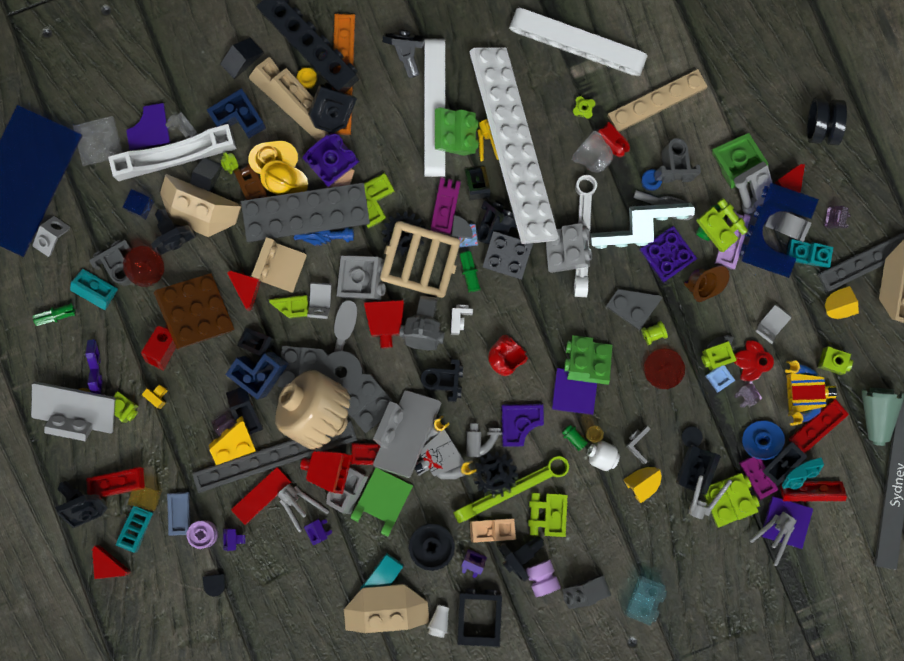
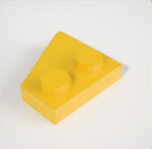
[209,417,256,465]

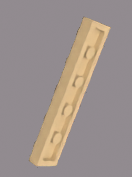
[607,69,707,132]

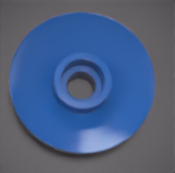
[742,421,785,460]

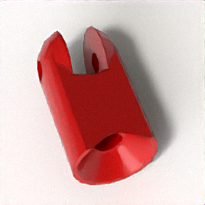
[595,122,630,157]

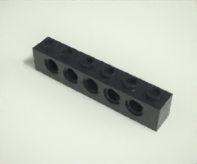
[256,0,359,93]

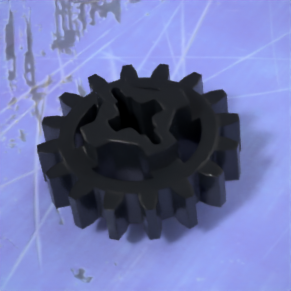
[382,211,426,257]
[473,452,518,498]

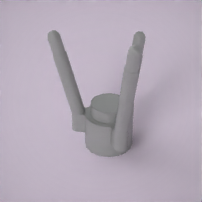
[687,475,732,519]
[277,484,329,532]
[750,512,797,566]

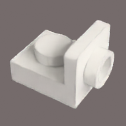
[451,305,473,335]

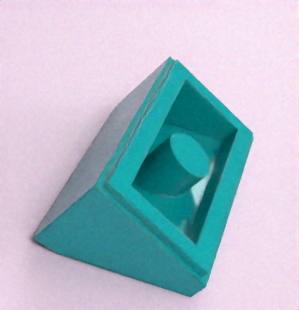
[70,269,118,310]

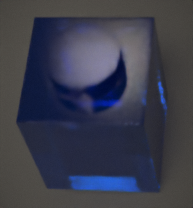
[122,189,154,220]

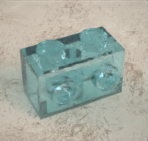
[625,575,667,626]

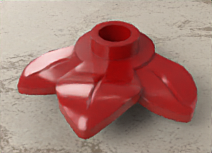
[734,341,774,381]

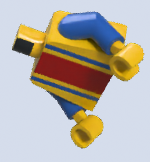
[785,361,837,426]

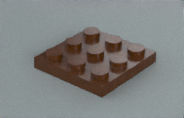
[153,273,235,350]

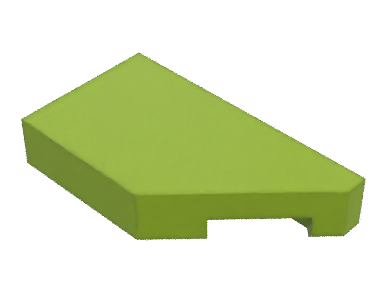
[269,295,309,319]

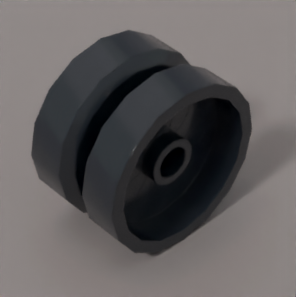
[807,97,847,146]
[409,523,455,571]

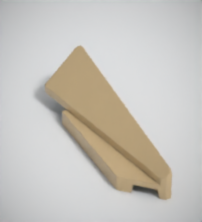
[249,57,329,141]

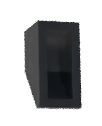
[226,387,263,435]

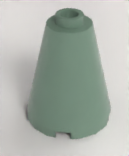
[862,388,904,446]

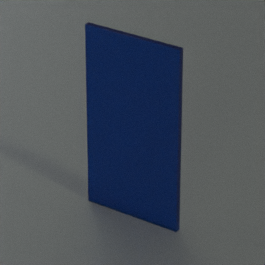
[0,105,83,257]

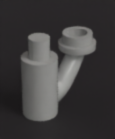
[466,423,503,457]

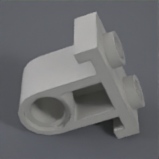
[764,207,812,242]

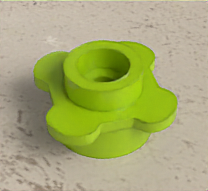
[573,96,595,119]
[220,152,238,174]

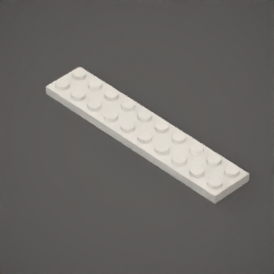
[469,48,559,244]

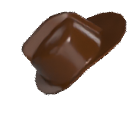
[684,266,729,302]

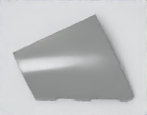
[327,467,368,514]

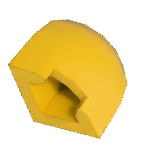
[825,286,859,319]
[623,467,662,503]

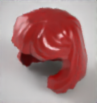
[488,335,528,376]

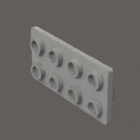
[31,382,115,441]
[373,391,441,478]

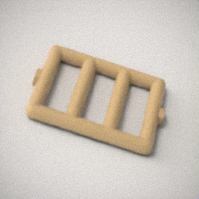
[380,221,460,298]

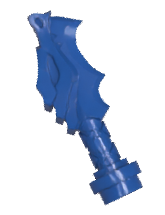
[294,227,354,246]

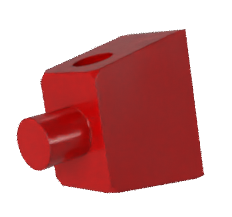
[364,300,404,349]
[141,324,176,371]
[300,451,352,494]

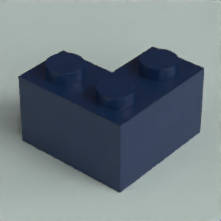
[207,88,266,139]
[225,351,289,400]

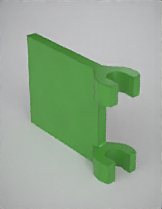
[351,468,413,537]

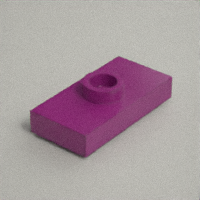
[739,456,778,500]

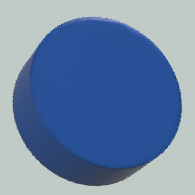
[641,169,662,191]

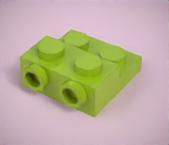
[703,473,760,528]

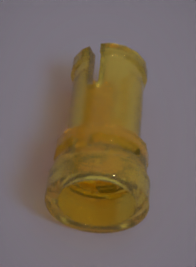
[586,426,604,443]

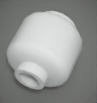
[587,440,620,471]

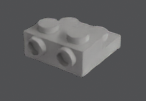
[546,223,592,273]
[337,256,386,301]

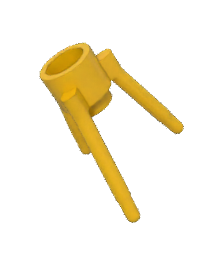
[477,119,499,161]

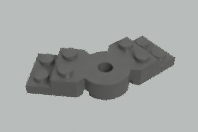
[278,346,394,433]

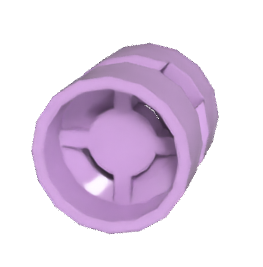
[187,521,218,549]
[525,560,561,597]

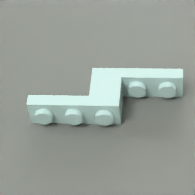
[590,203,695,248]

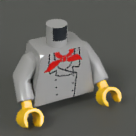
[414,416,476,480]

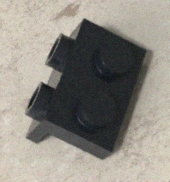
[676,445,721,495]

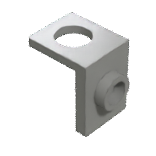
[32,216,70,257]
[307,282,332,319]
[756,304,792,344]
[626,426,651,464]

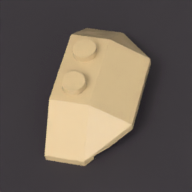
[160,174,242,237]
[879,240,904,323]
[344,584,429,633]

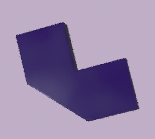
[85,339,103,394]

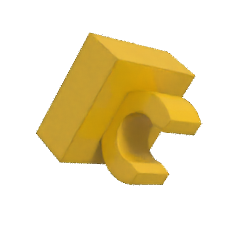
[141,385,168,409]

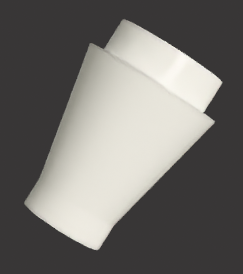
[427,605,449,638]

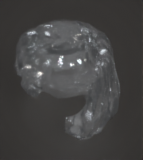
[572,131,613,173]

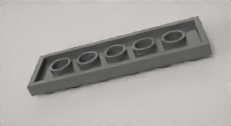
[241,183,370,243]

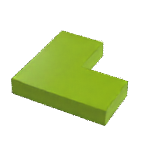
[364,173,395,229]

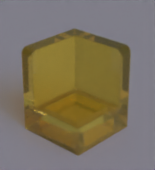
[128,486,162,511]

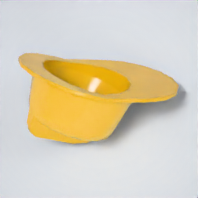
[248,141,298,174]
[260,160,308,195]

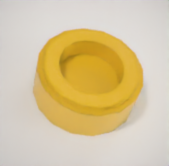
[297,67,318,89]

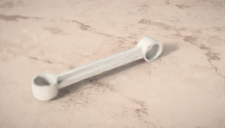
[574,175,597,298]

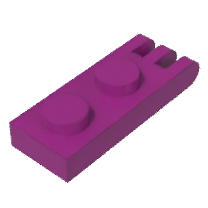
[430,177,461,235]

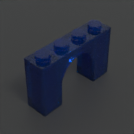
[739,182,819,278]

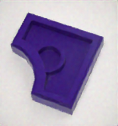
[126,103,171,151]
[502,404,544,447]

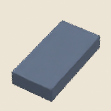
[167,492,190,536]

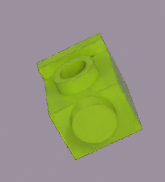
[817,346,853,375]

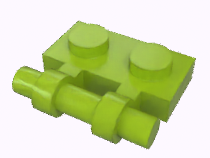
[696,198,748,252]
[528,493,568,537]

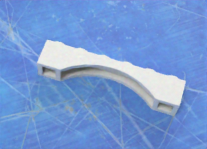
[108,124,237,181]

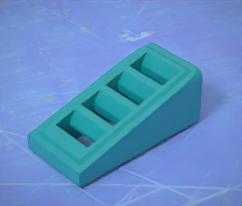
[116,505,154,553]

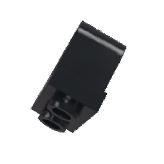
[477,200,517,244]
[421,359,464,403]

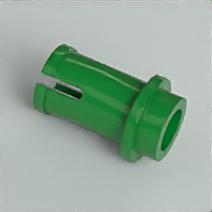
[562,424,588,451]

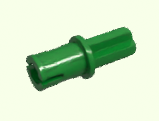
[460,251,481,293]
[33,303,76,326]

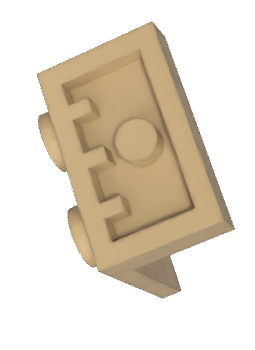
[252,237,307,293]

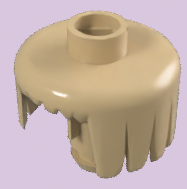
[275,370,350,449]

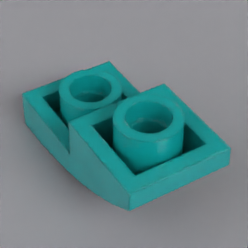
[785,239,834,268]
[782,458,824,489]
[360,553,404,590]

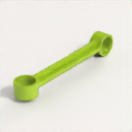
[453,456,569,524]

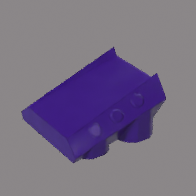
[302,133,360,187]

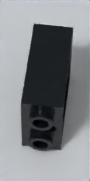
[457,588,502,647]

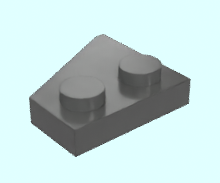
[606,289,663,330]

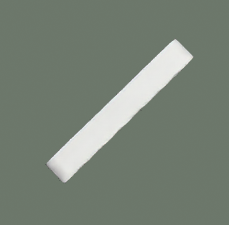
[509,8,647,76]
[425,39,445,177]

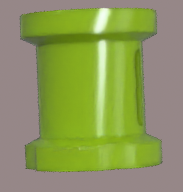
[641,321,668,345]

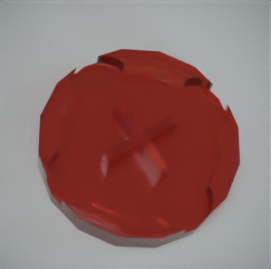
[123,246,164,287]
[643,348,685,390]

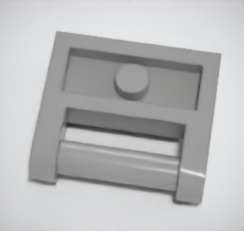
[734,161,776,214]

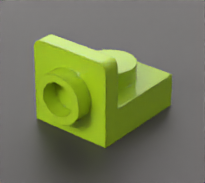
[701,341,736,371]
[114,391,139,423]

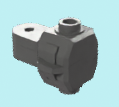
[399,296,445,351]

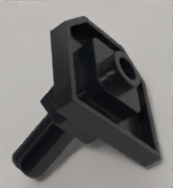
[382,30,425,78]
[308,83,357,133]
[151,209,197,256]
[55,481,108,528]
[497,536,544,582]

